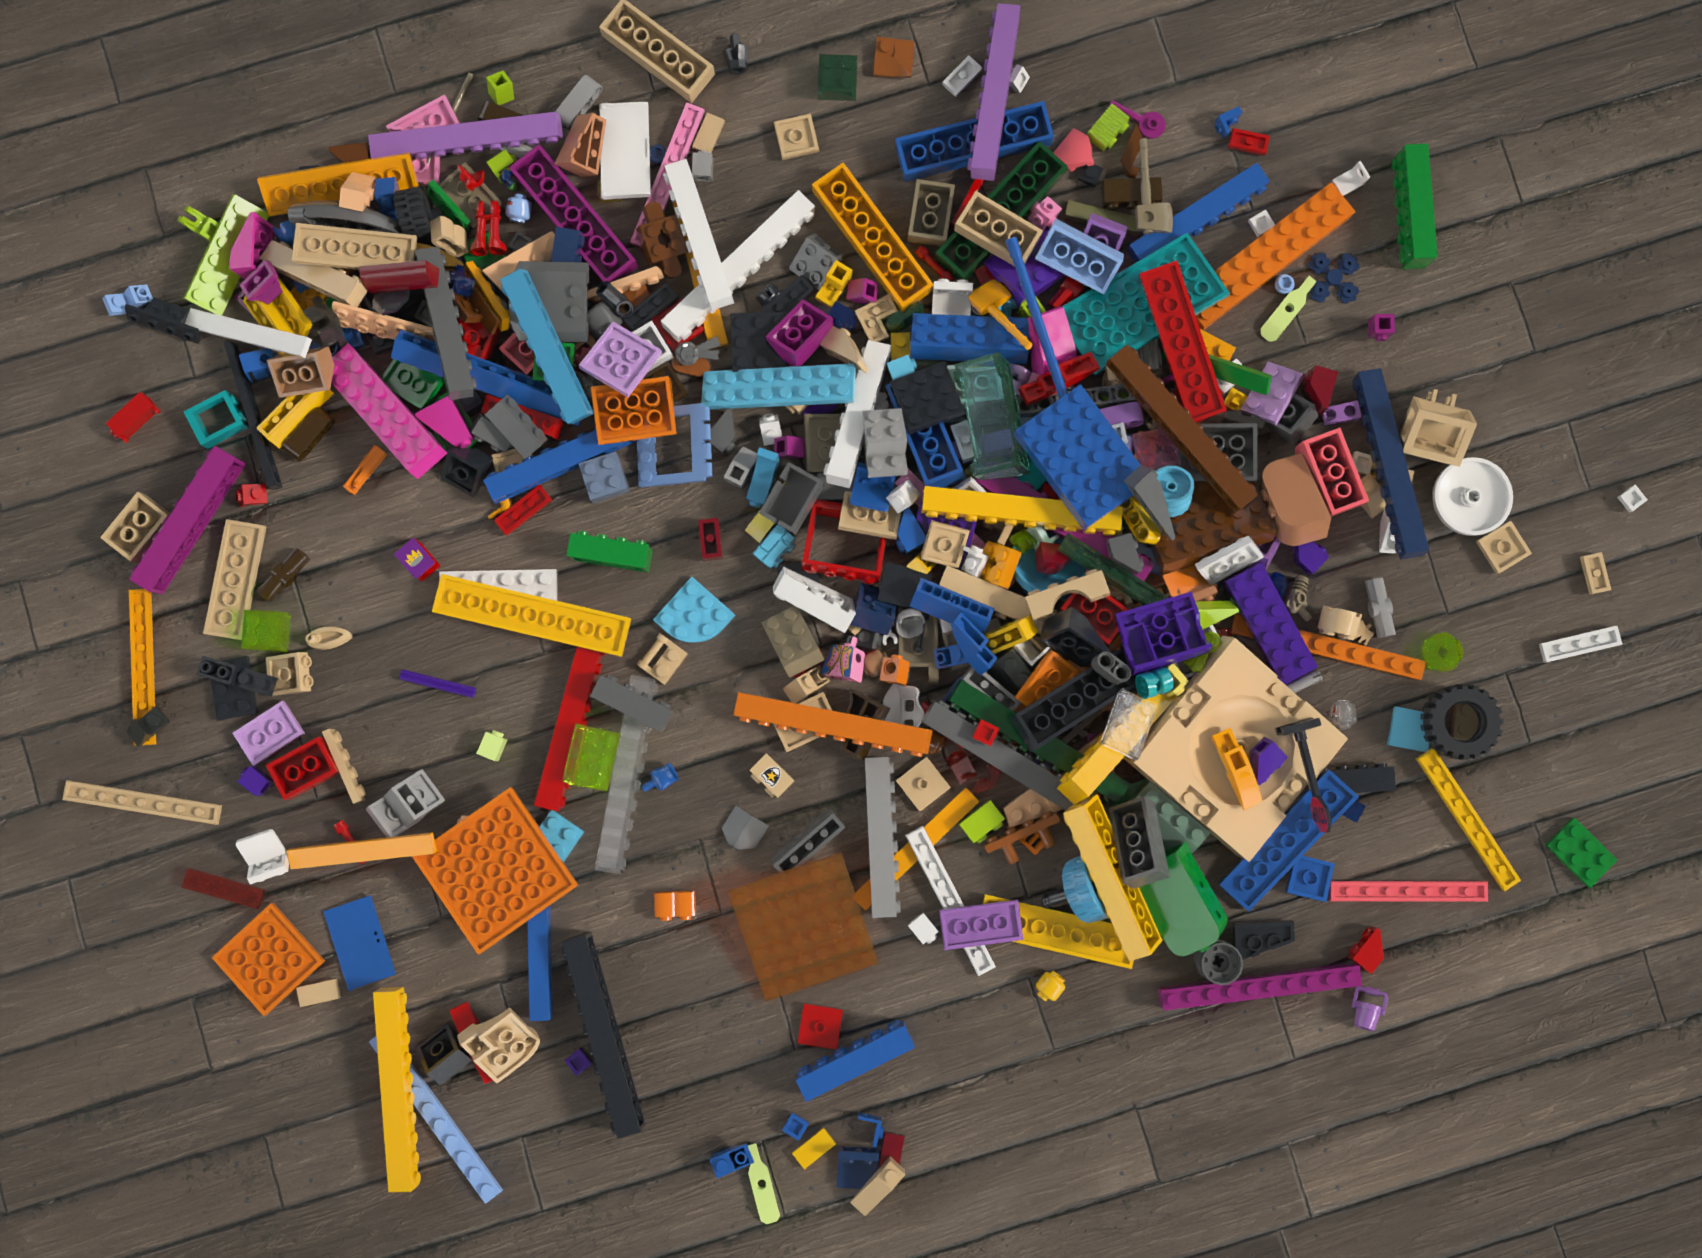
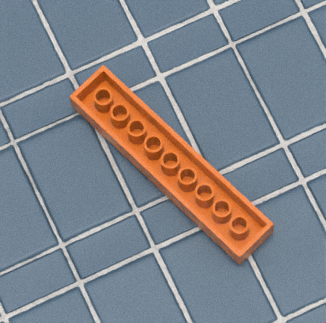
[1196,182,1356,331]

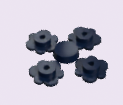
[1308,252,1360,304]

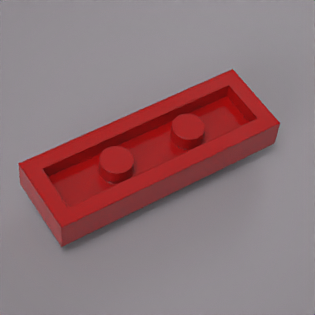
[494,484,553,536]

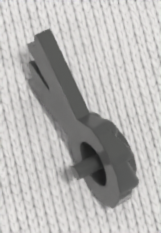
[675,336,721,366]

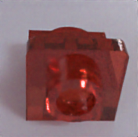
[945,750,977,785]

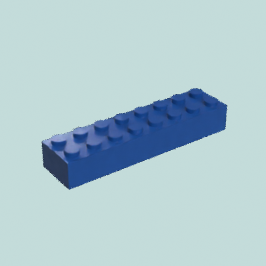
[895,101,1054,182]

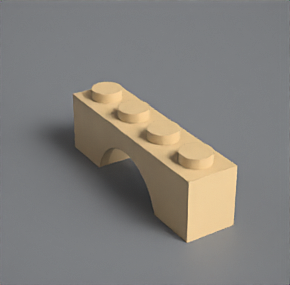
[1025,569,1110,622]

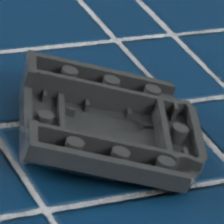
[509,261,589,343]

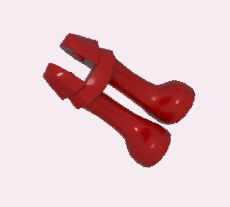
[470,200,507,256]

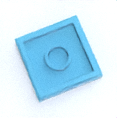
[1387,706,1429,752]

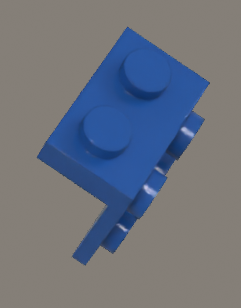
[850,462,895,512]

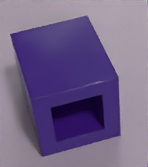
[238,766,274,796]

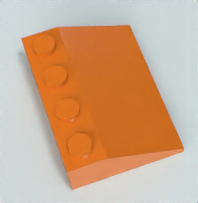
[591,376,677,445]

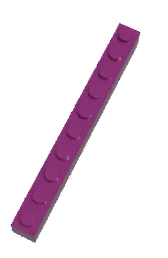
[974,461,1154,586]
[1157,963,1362,1011]

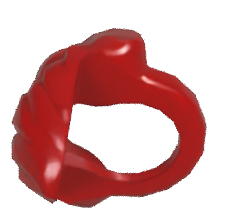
[456,165,485,191]

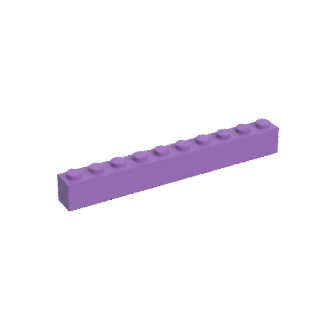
[968,3,1021,181]
[368,112,563,159]

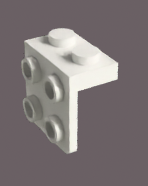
[932,279,973,316]
[236,829,289,884]

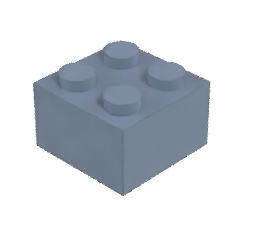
[578,451,630,504]

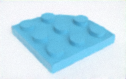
[653,577,736,643]

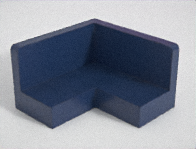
[850,583,896,635]

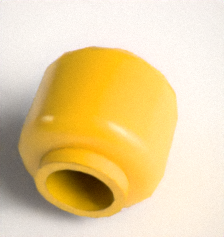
[1036,971,1065,1001]

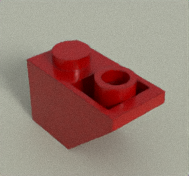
[1347,926,1384,974]

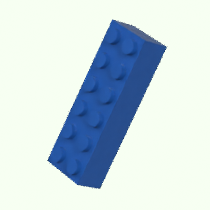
[910,313,1029,364]
[885,384,965,488]
[795,1019,915,1102]

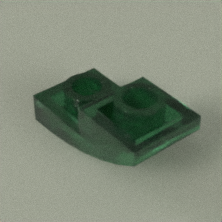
[886,300,925,334]

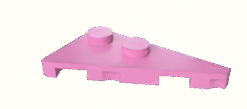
[386,95,460,132]

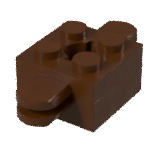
[636,201,688,279]

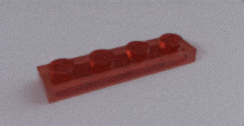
[182,868,265,909]

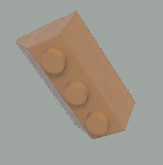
[267,346,335,398]

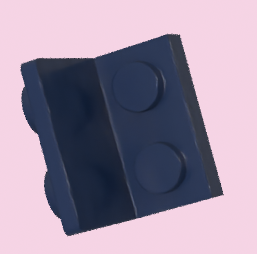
[837,1146,879,1189]

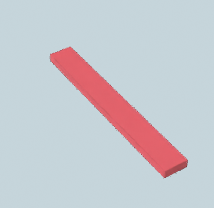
[1328,881,1488,902]

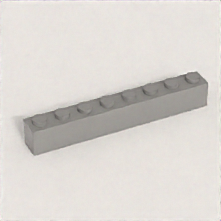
[865,757,901,918]

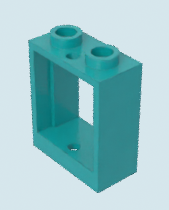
[184,390,249,449]

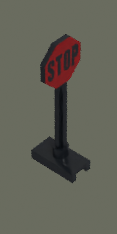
[1275,718,1332,833]

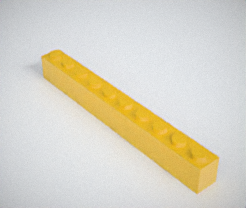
[921,486,1123,536]
[373,987,421,1192]

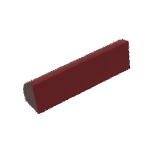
[360,260,440,293]

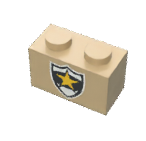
[750,753,795,798]

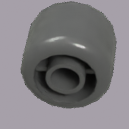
[587,300,623,342]

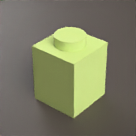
[476,730,508,761]

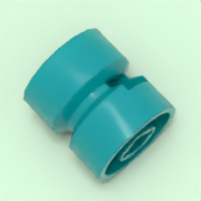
[1135,667,1173,699]

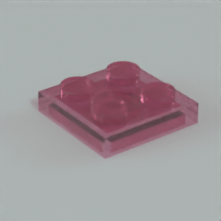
[1131,429,1181,471]

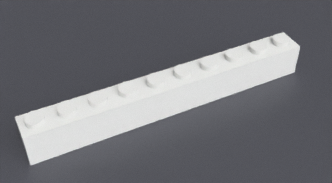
[661,190,815,342]

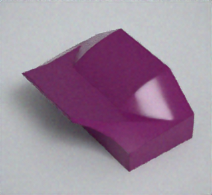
[240,260,282,304]

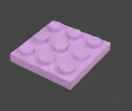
[579,322,662,397]

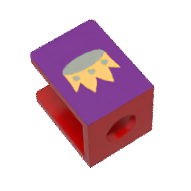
[394,537,441,582]

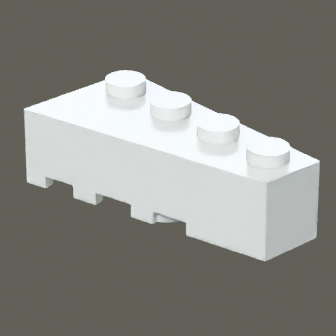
[773,567,856,633]

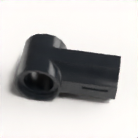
[596,280,633,317]

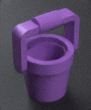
[1352,986,1388,1032]

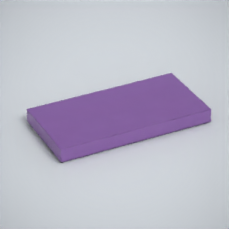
[939,899,1023,950]

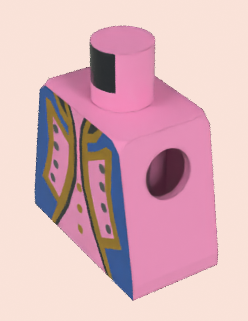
[821,635,865,683]

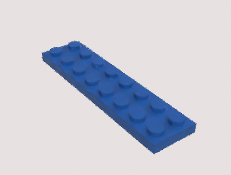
[1219,769,1359,912]

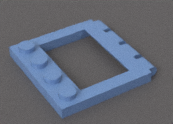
[637,403,712,488]

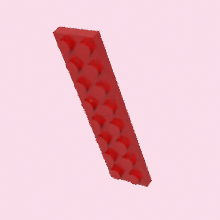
[1139,261,1227,422]

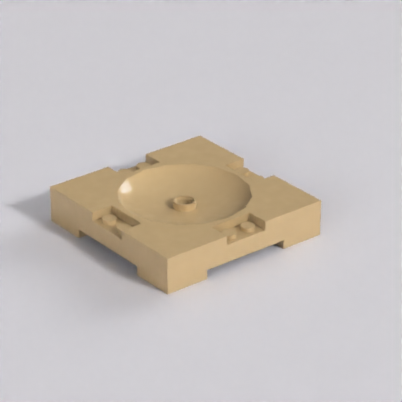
[1124,636,1348,862]

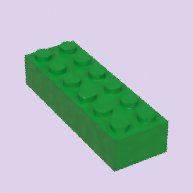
[1391,143,1438,270]

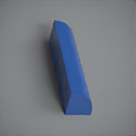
[910,578,994,634]

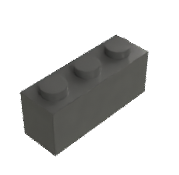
[485,394,547,459]

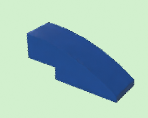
[951,612,997,675]

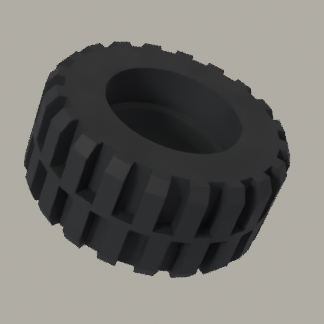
[1420,684,1504,760]

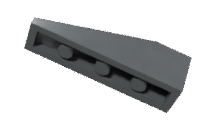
[1124,465,1175,541]

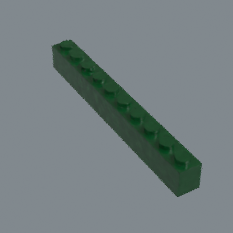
[947,680,1130,804]

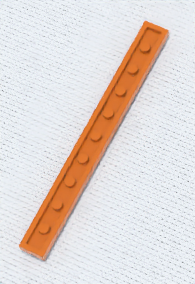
[1230,614,1426,681]

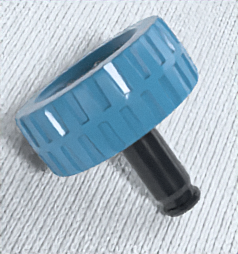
[1042,856,1108,923]

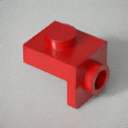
[235,484,268,507]

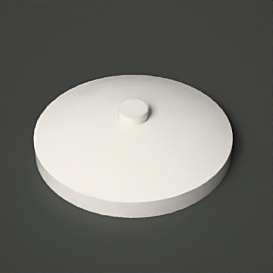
[1432,457,1513,536]

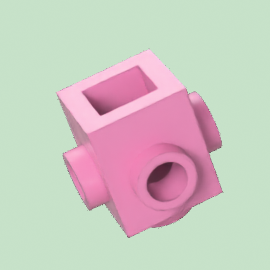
[1028,196,1062,230]

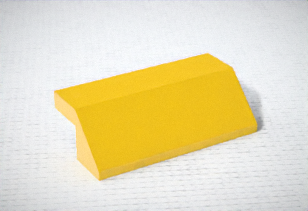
[243,276,312,355]

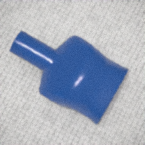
[641,763,679,792]

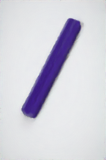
[400,669,476,698]

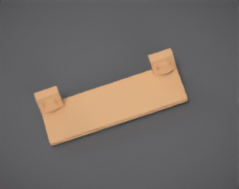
[332,301,435,341]

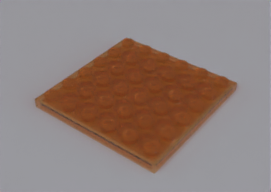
[728,852,879,1001]

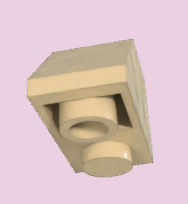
[783,665,830,703]

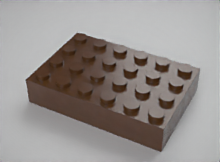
[1147,481,1277,575]

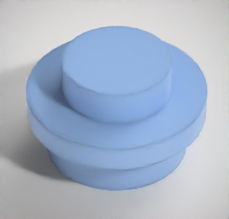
[1275,274,1295,294]

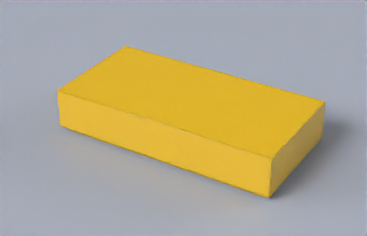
[792,1127,836,1169]

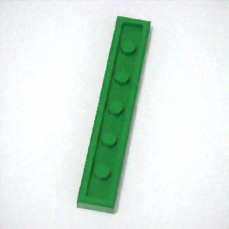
[1161,347,1272,395]

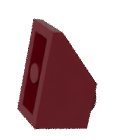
[1035,542,1079,575]

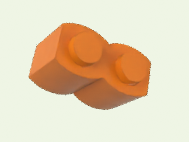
[654,891,696,921]

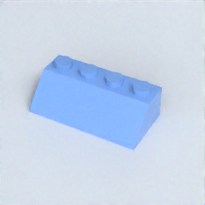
[1035,219,1124,294]

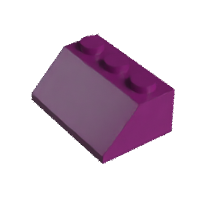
[766,299,833,367]

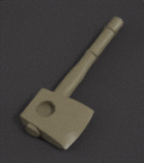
[1135,138,1173,235]

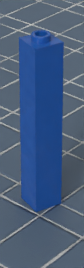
[528,906,553,1021]

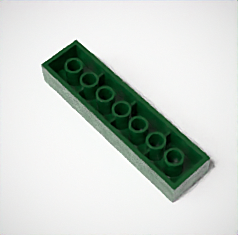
[935,141,1068,280]

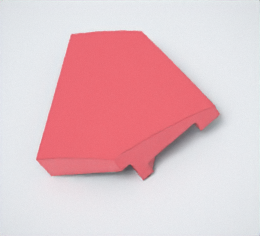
[1053,128,1094,172]

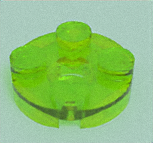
[1422,632,1463,672]

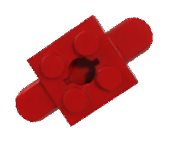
[457,317,502,361]

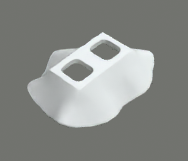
[883,684,925,727]

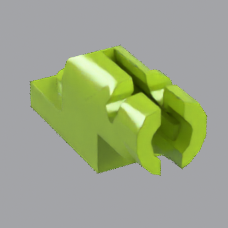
[177,205,219,242]

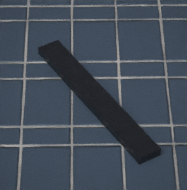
[223,340,283,490]

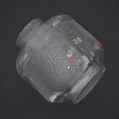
[1330,700,1357,730]

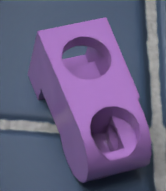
[1322,400,1361,426]

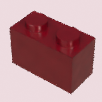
[698,518,723,561]

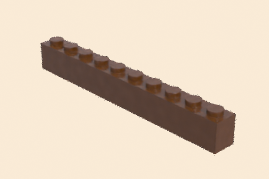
[1106,344,1258,513]

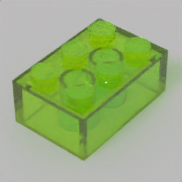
[563,724,621,791]

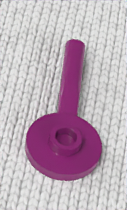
[1108,100,1166,139]

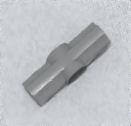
[1365,577,1396,638]

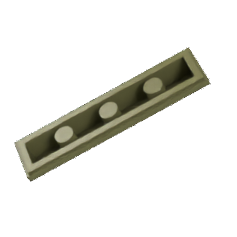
[1064,200,1140,237]

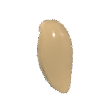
[305,627,352,650]

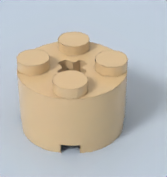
[1317,605,1362,641]

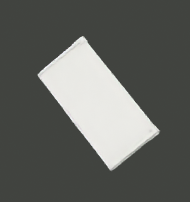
[599,102,651,200]

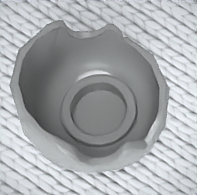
[895,608,925,638]

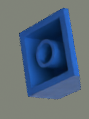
[895,507,926,557]

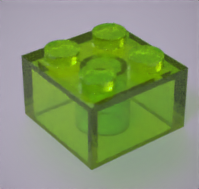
[241,610,291,653]

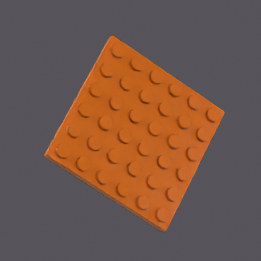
[412,787,579,955]

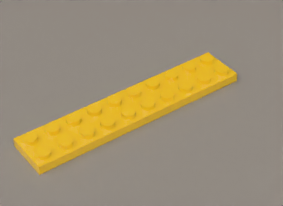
[432,574,631,657]

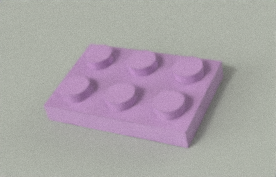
[1240,362,1304,425]
[233,701,305,766]

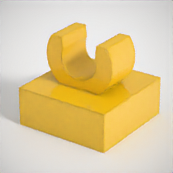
[1224,387,1248,415]

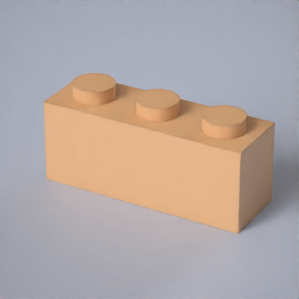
[339,172,376,212]

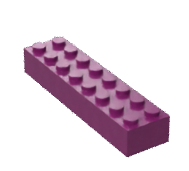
[509,144,638,282]
[129,446,246,595]

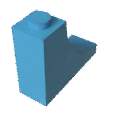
[746,447,781,508]

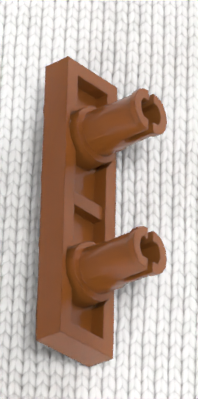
[984,811,1060,865]

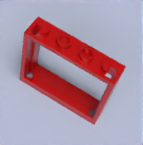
[801,499,886,584]

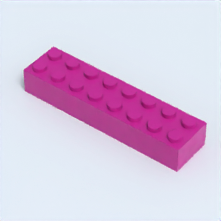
[331,343,447,479]

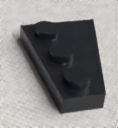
[1233,920,1295,960]

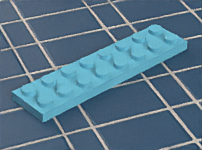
[701,364,856,410]

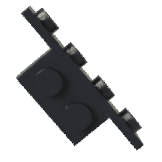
[124,297,201,344]

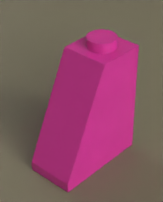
[415,396,475,448]

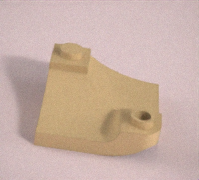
[457,1008,540,1083]

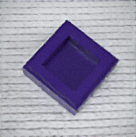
[564,1047,593,1076]

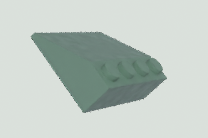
[1110,779,1210,853]

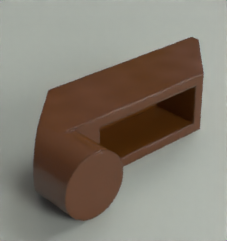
[1120,125,1143,178]

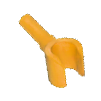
[488,499,512,520]

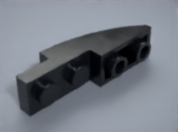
[197,655,278,697]

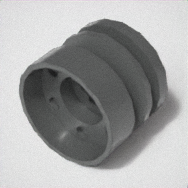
[1193,939,1243,985]

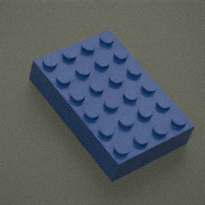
[1013,384,1140,531]

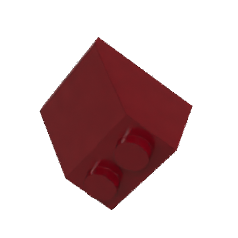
[1300,365,1338,416]

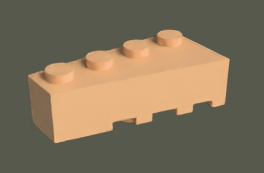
[481,231,555,299]

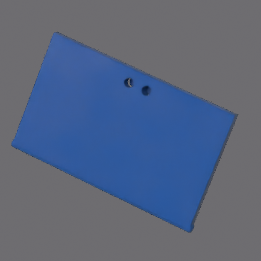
[323,895,396,991]

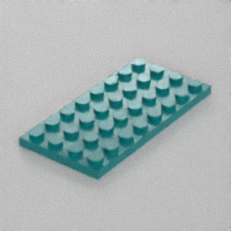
[1062,233,1229,375]

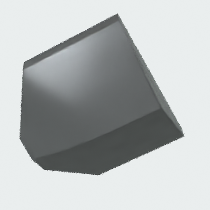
[722,806,769,850]

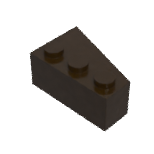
[840,688,891,761]

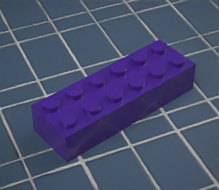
[1222,562,1318,685]

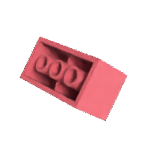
[1295,428,1369,516]

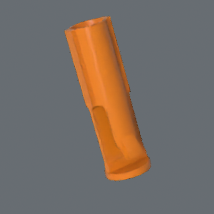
[342,445,388,495]

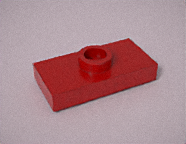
[1228,128,1270,156]

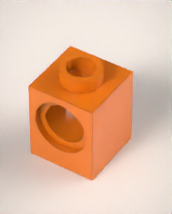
[880,655,910,685]

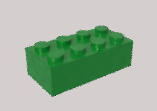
[567,531,653,573]

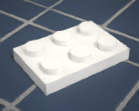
[1195,536,1264,585]

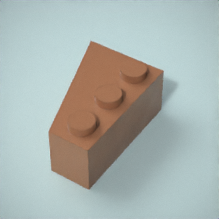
[554,113,606,178]

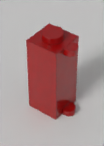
[105,392,161,443]

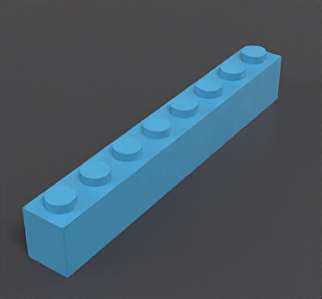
[500,269,594,424]

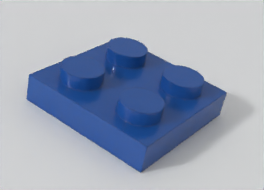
[1286,856,1335,902]

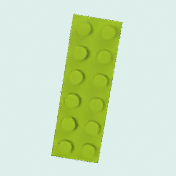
[183,194,269,316]

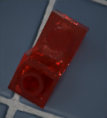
[972,764,1002,794]

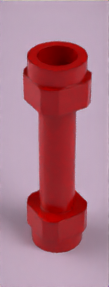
[915,245,955,282]
[333,820,367,865]

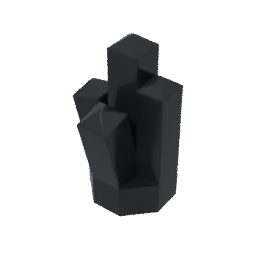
[723,33,749,74]

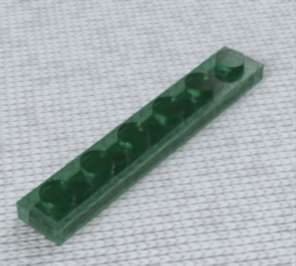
[1057,533,1168,605]

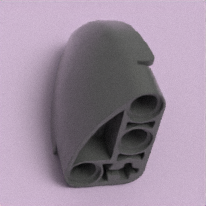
[288,200,403,234]

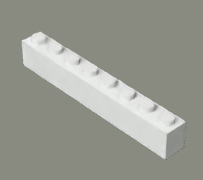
[663,159,734,310]
[824,340,891,488]

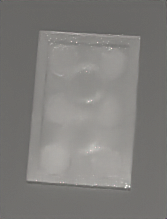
[1100,689,1158,760]

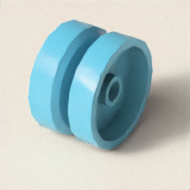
[1156,466,1194,517]

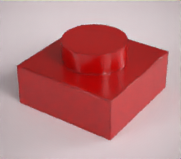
[972,719,999,746]

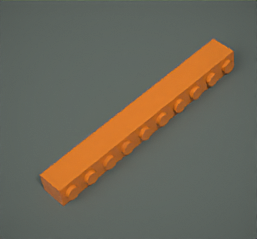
[734,692,933,757]

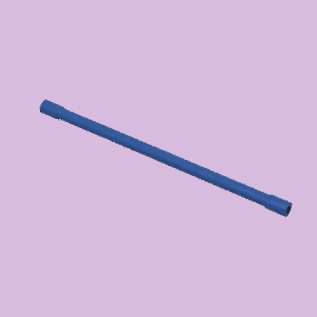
[1005,237,1068,399]

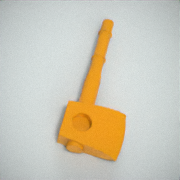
[968,280,1032,350]

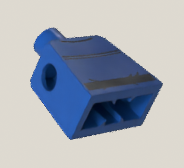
[239,348,279,383]

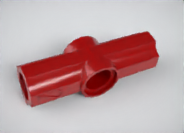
[1048,276,1085,310]

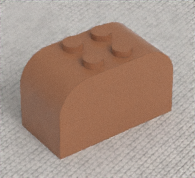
[1260,453,1331,546]

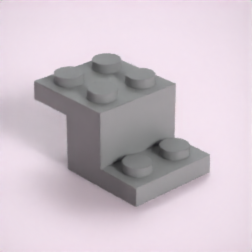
[862,408,908,478]
[366,769,445,838]

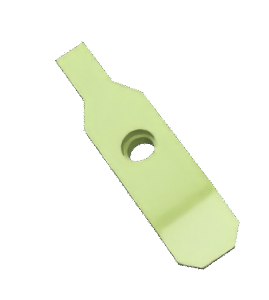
[1260,276,1317,342]
[748,1143,780,1224]

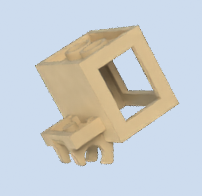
[1399,389,1477,467]

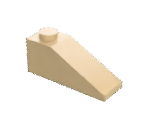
[819,326,868,373]
[850,1156,905,1216]

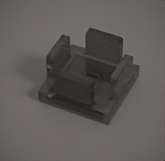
[303,296,348,348]

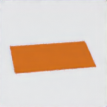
[1162,565,1218,597]

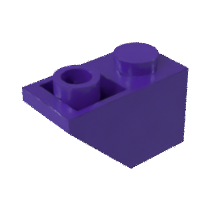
[1294,542,1329,576]
[1250,737,1288,786]

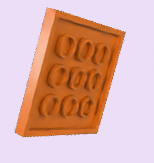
[212,903,325,1016]

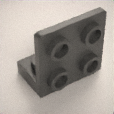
[789,233,845,290]

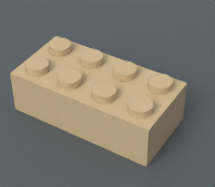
[954,191,1043,267]

